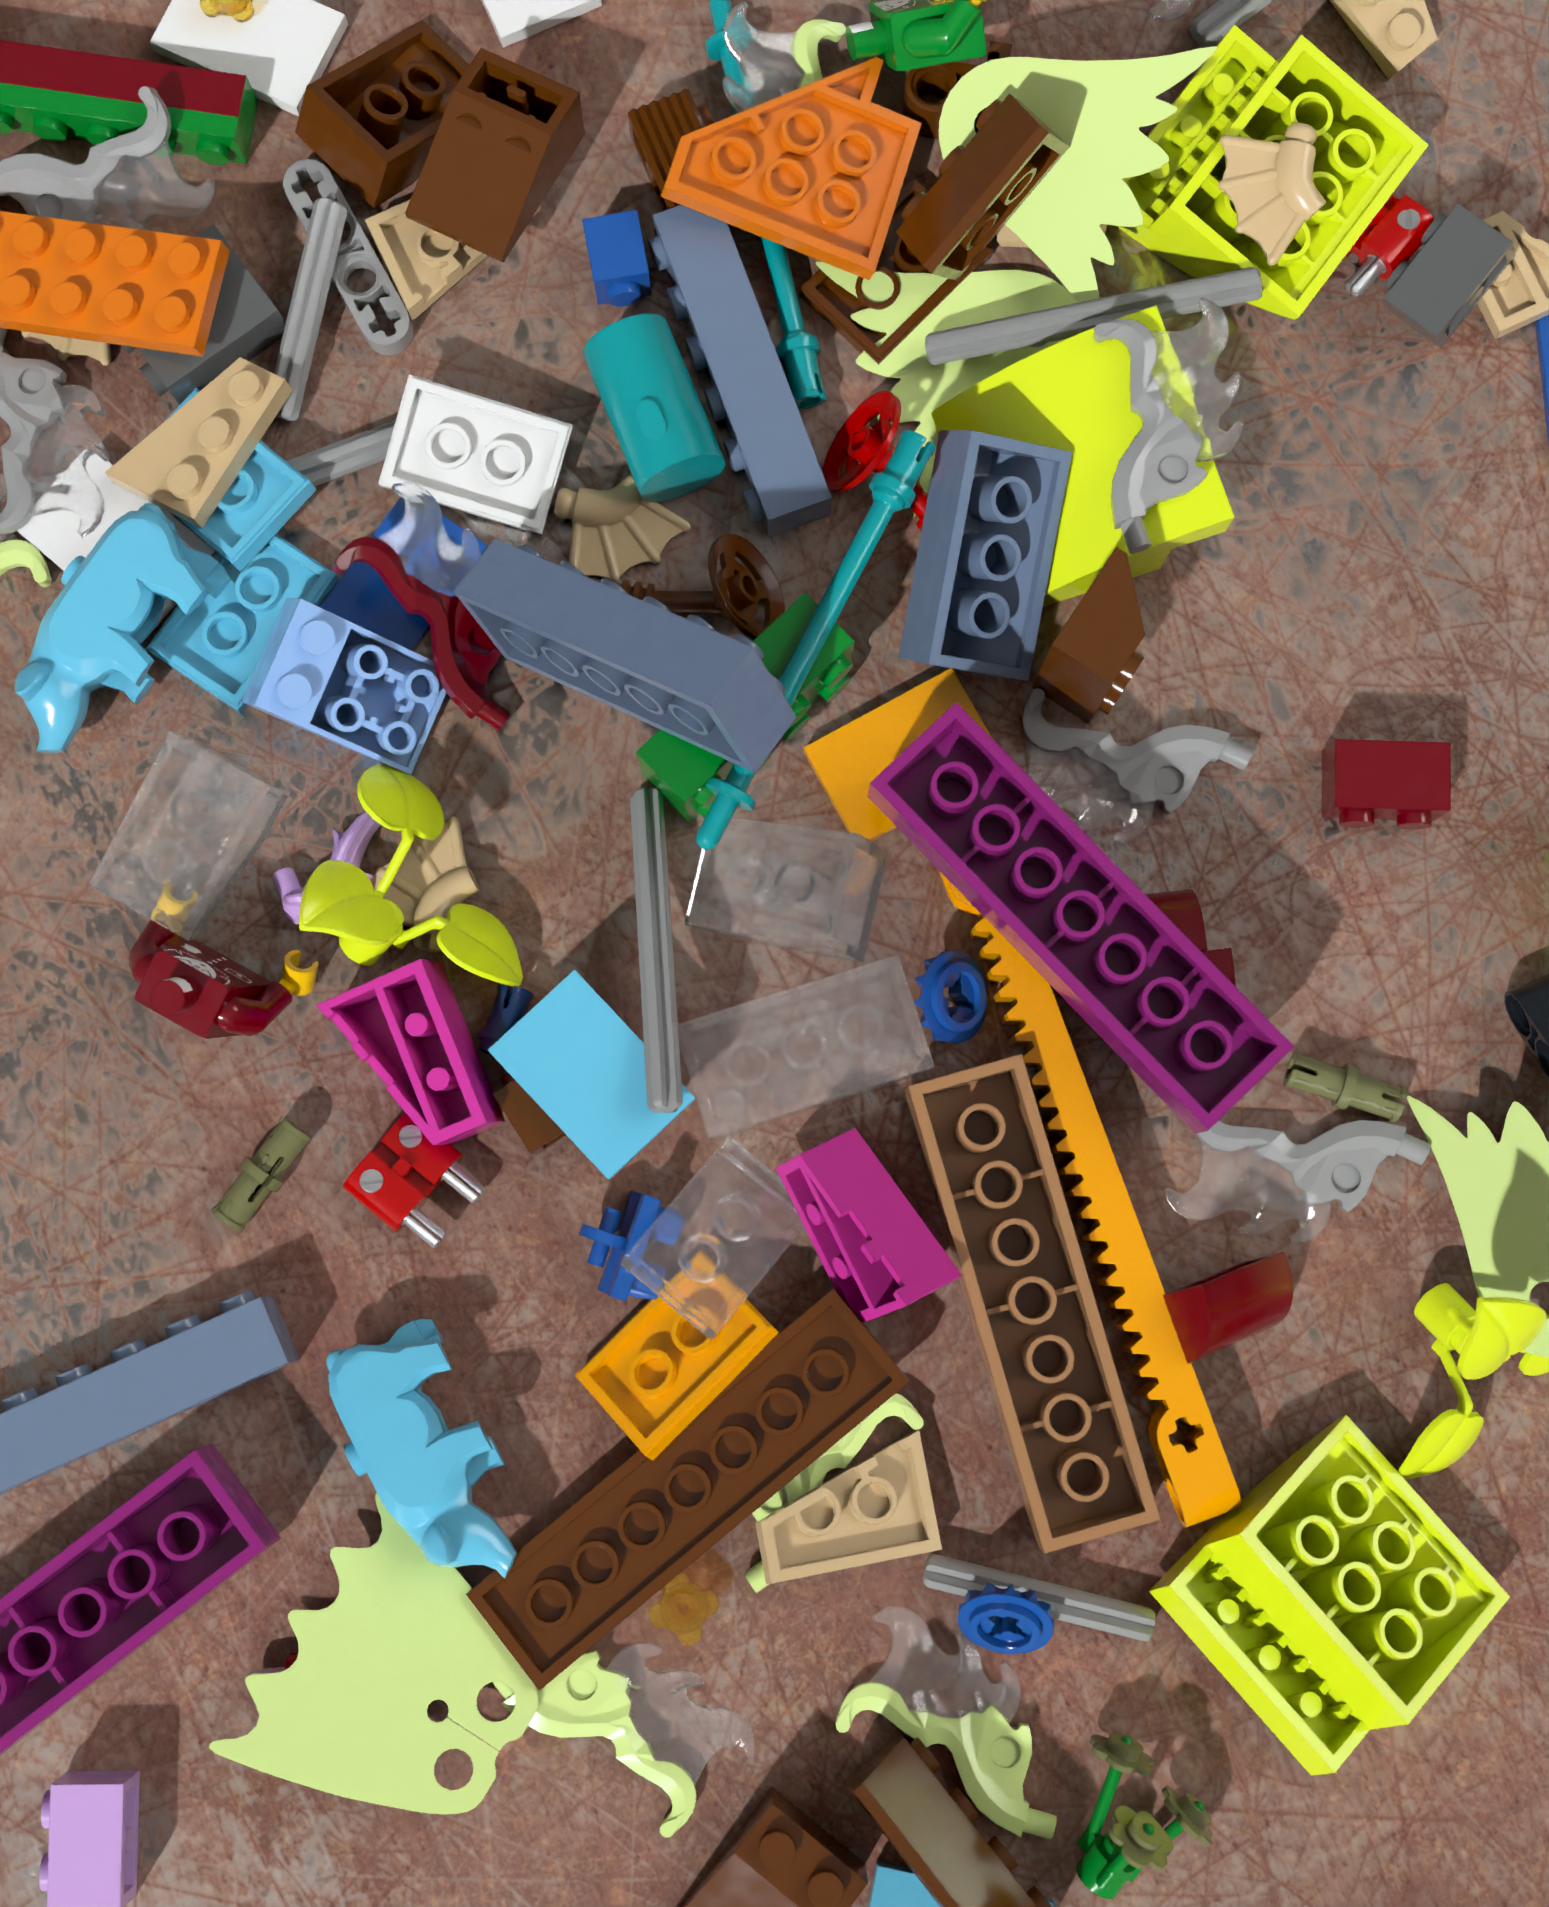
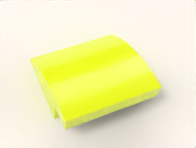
[1117,24,1429,320]
[931,305,1235,607]
[1149,1415,1510,1776]

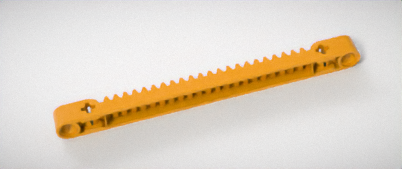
[938,870,1242,1528]

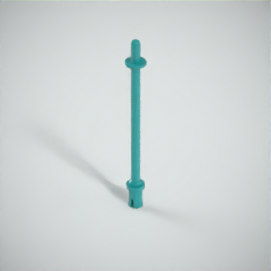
[705,0,828,409]
[696,430,936,850]

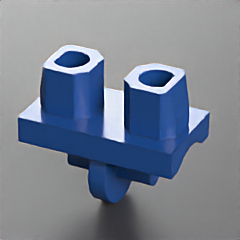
[579,1190,683,1302]

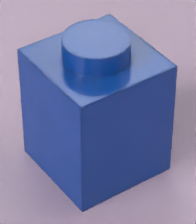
[582,210,652,307]

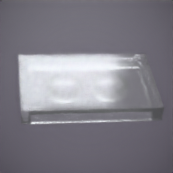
[620,1136,804,1340]

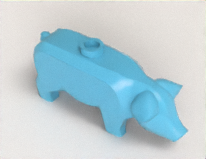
[14,503,231,753]
[326,1319,517,1578]

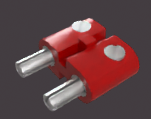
[1345,193,1434,297]
[343,1113,485,1248]

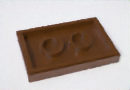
[799,176,993,365]

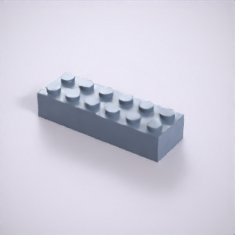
[453,539,797,773]

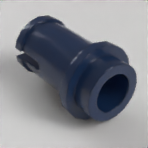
[477,983,534,1056]

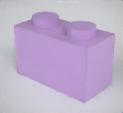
[39,1770,140,1907]

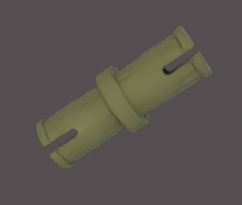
[1283,1051,1408,1123]
[211,1117,313,1233]

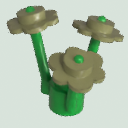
[1076,1732,1213,1899]

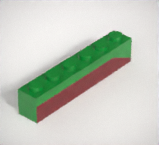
[0,40,259,165]

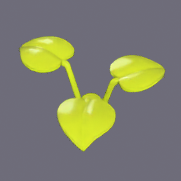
[299,764,523,987]
[1398,1283,1549,1480]

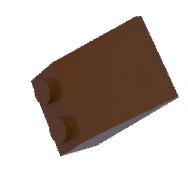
[295,20,469,208]
[680,1787,868,1907]

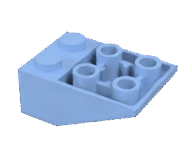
[241,598,447,775]

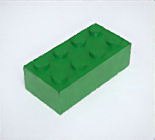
[636,592,854,823]

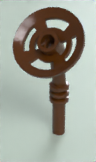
[590,533,785,640]

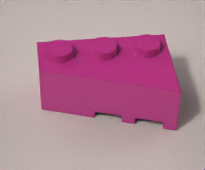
[316,959,505,1146]
[775,1128,962,1323]

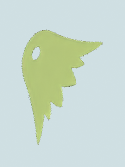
[939,46,1217,303]
[816,261,1077,518]
[1407,1096,1549,1357]

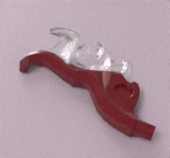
[332,482,511,731]

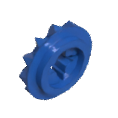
[913,951,988,1043]
[958,1583,1054,1654]

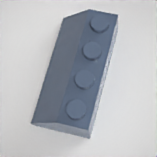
[898,430,1072,681]

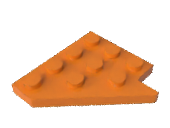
[660,57,922,280]

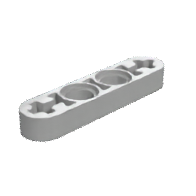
[283,159,414,356]

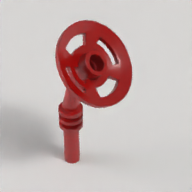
[822,391,928,530]

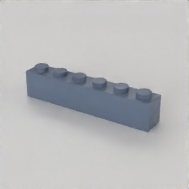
[647,205,832,537]
[0,1290,300,1495]

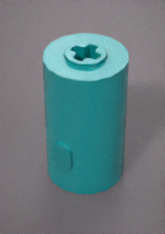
[582,313,725,502]

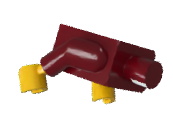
[129,882,319,1039]

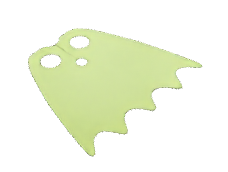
[209,1493,538,1814]

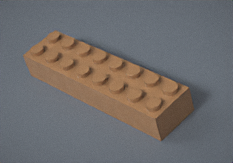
[904,1054,1161,1554]

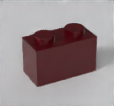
[1322,739,1451,829]

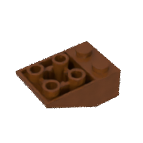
[405,48,585,263]

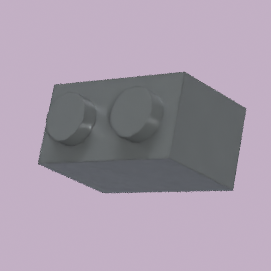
[1383,203,1515,348]

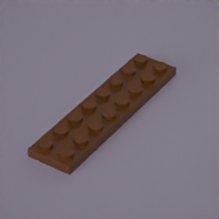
[466,1288,910,1691]

